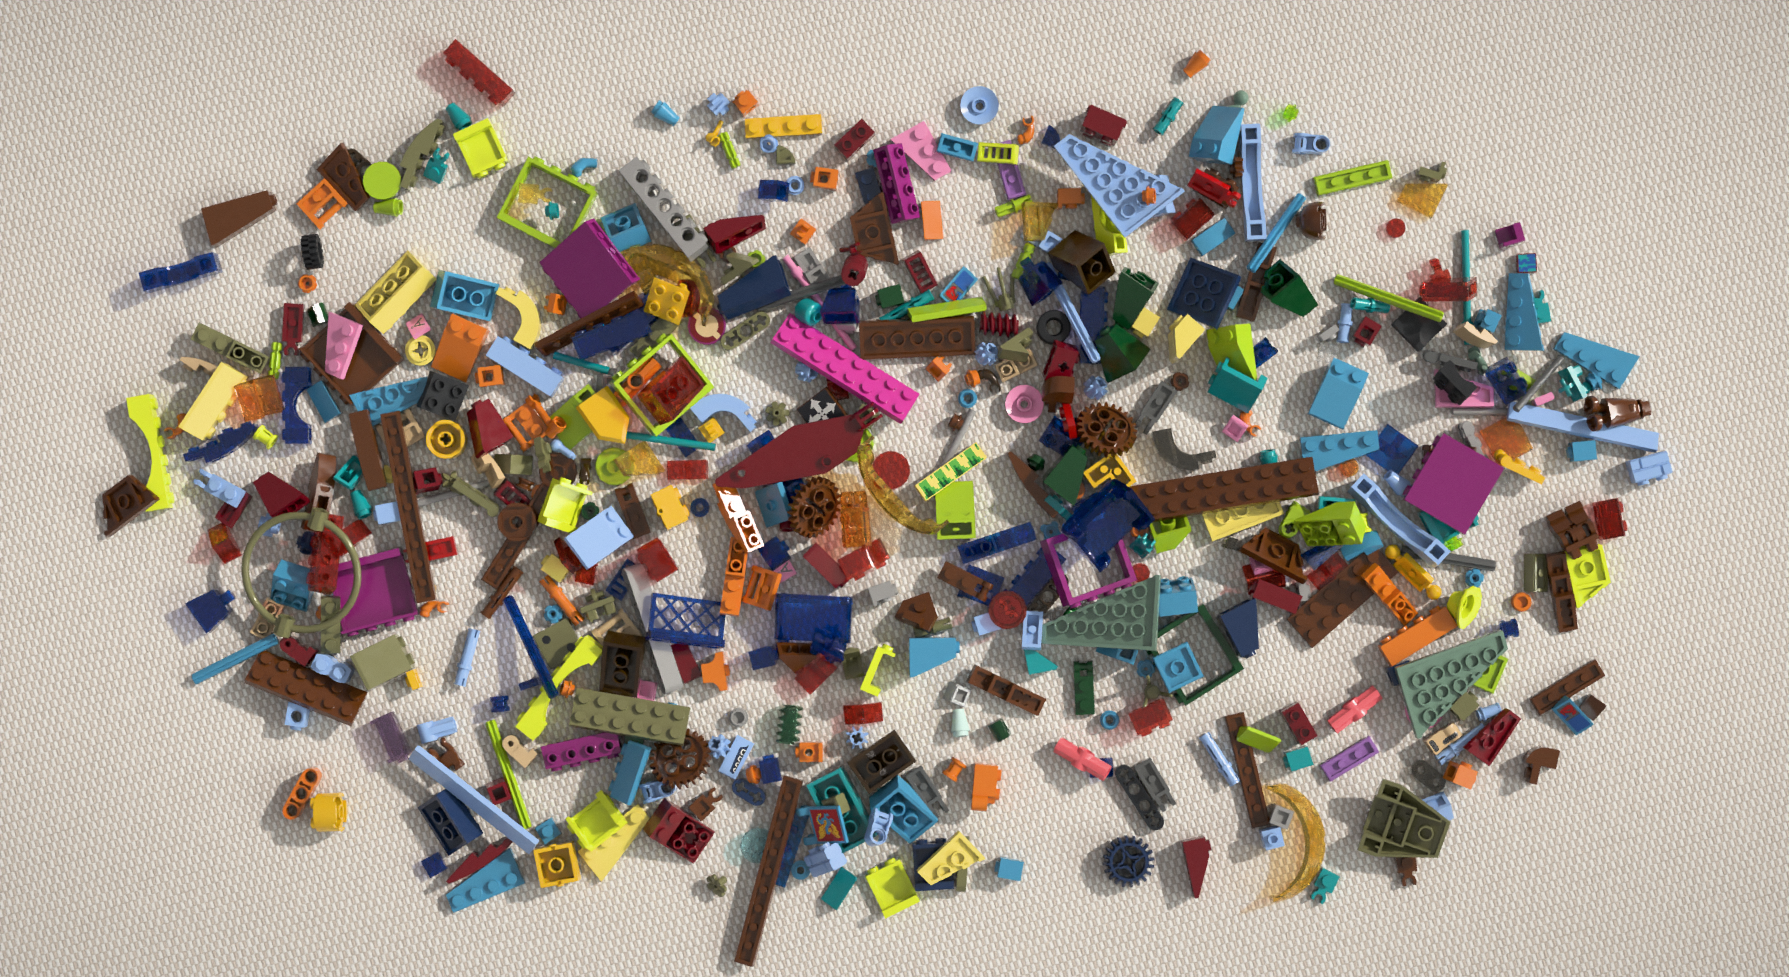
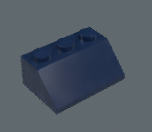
[417,789,483,856]

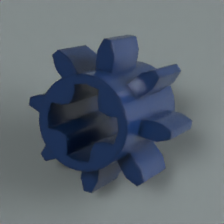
[296,531,321,555]

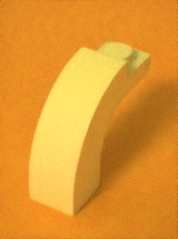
[496,287,541,350]

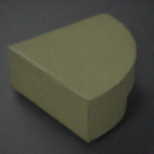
[776,145,796,165]

